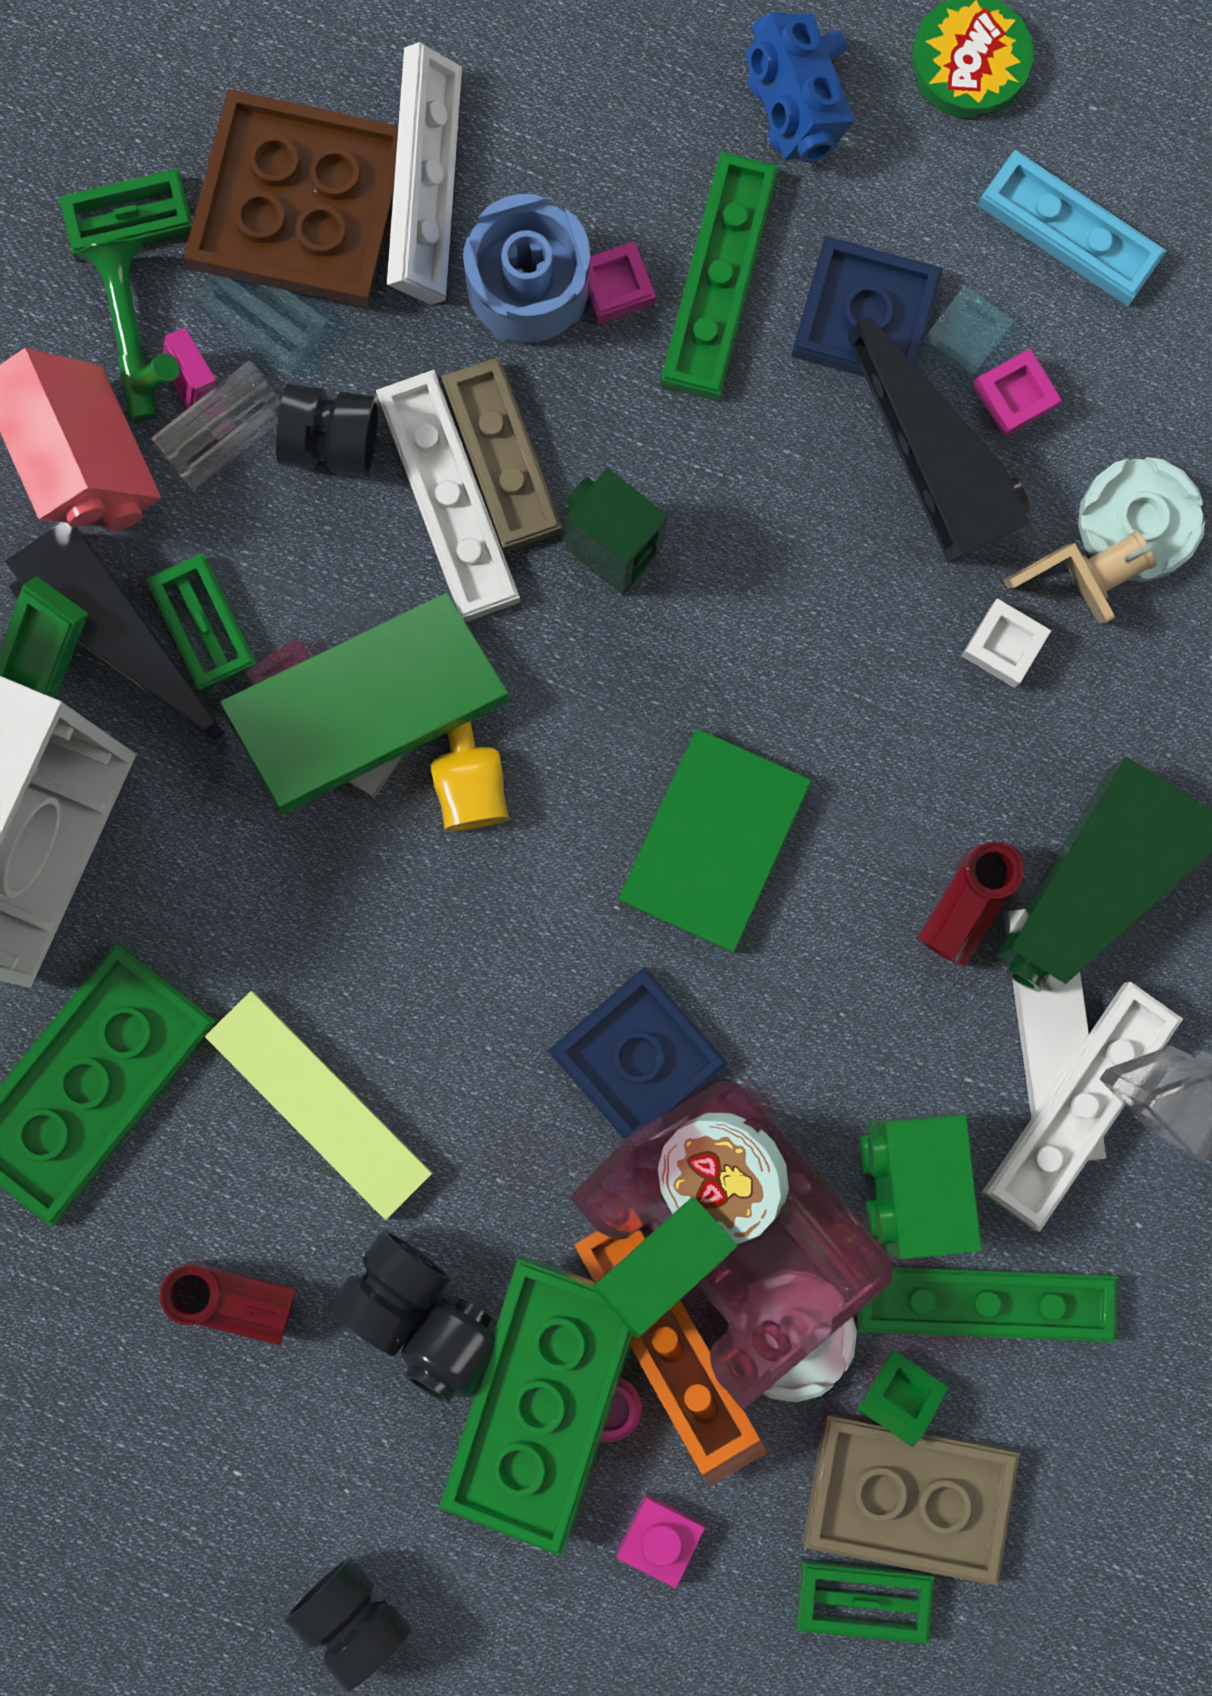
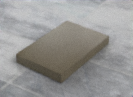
[802,1413,1020,1586]

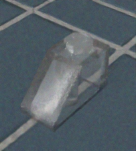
[1099,1045,1212,1163]

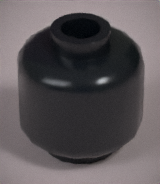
[401,1299,495,1403]

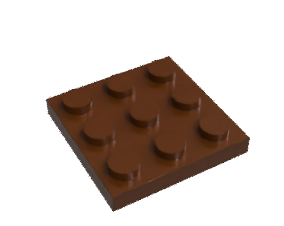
[184,89,399,308]

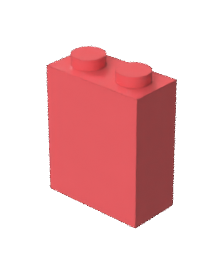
[0,348,161,531]

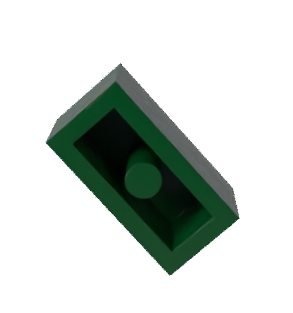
[564,467,668,595]

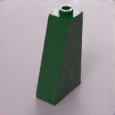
[995,757,1212,992]

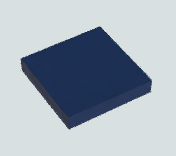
[791,236,943,377]
[548,967,728,1148]

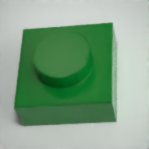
[857,1350,949,1447]

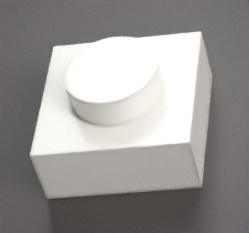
[961,598,1051,688]

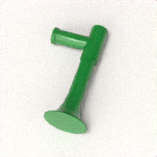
[78,239,179,422]

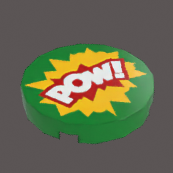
[910,0,1033,118]

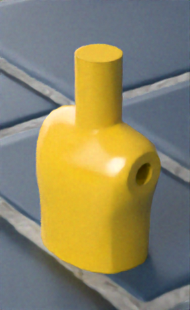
[430,721,510,832]

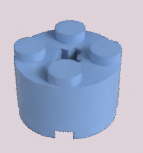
[463,194,590,343]

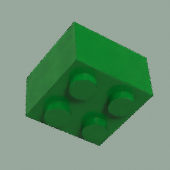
[859,1114,981,1259]

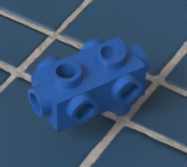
[744,12,854,163]

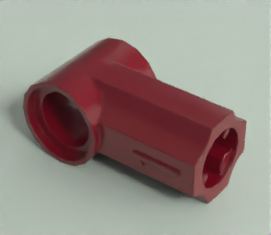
[915,841,1024,968]
[159,1261,297,1346]

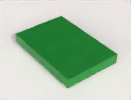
[617,728,811,954]

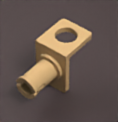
[1003,530,1156,623]

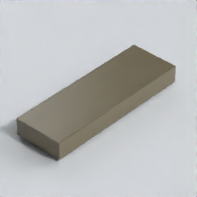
[441,357,562,553]

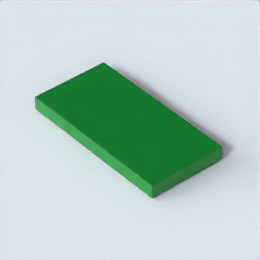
[220,593,508,815]
[0,942,219,1227]
[439,1255,634,1556]

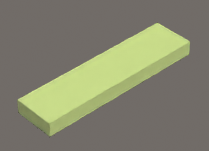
[205,991,433,1220]

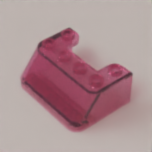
[570,1081,892,1410]

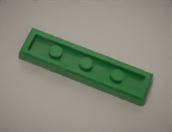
[660,151,779,402]
[855,1264,1117,1342]

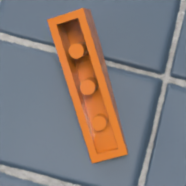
[574,1212,768,1486]

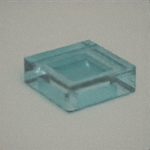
[925,285,1014,375]

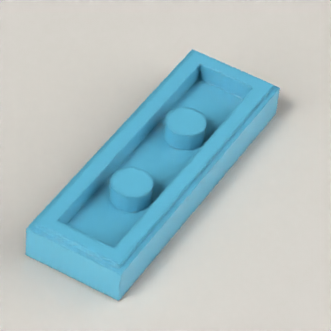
[977,150,1167,306]

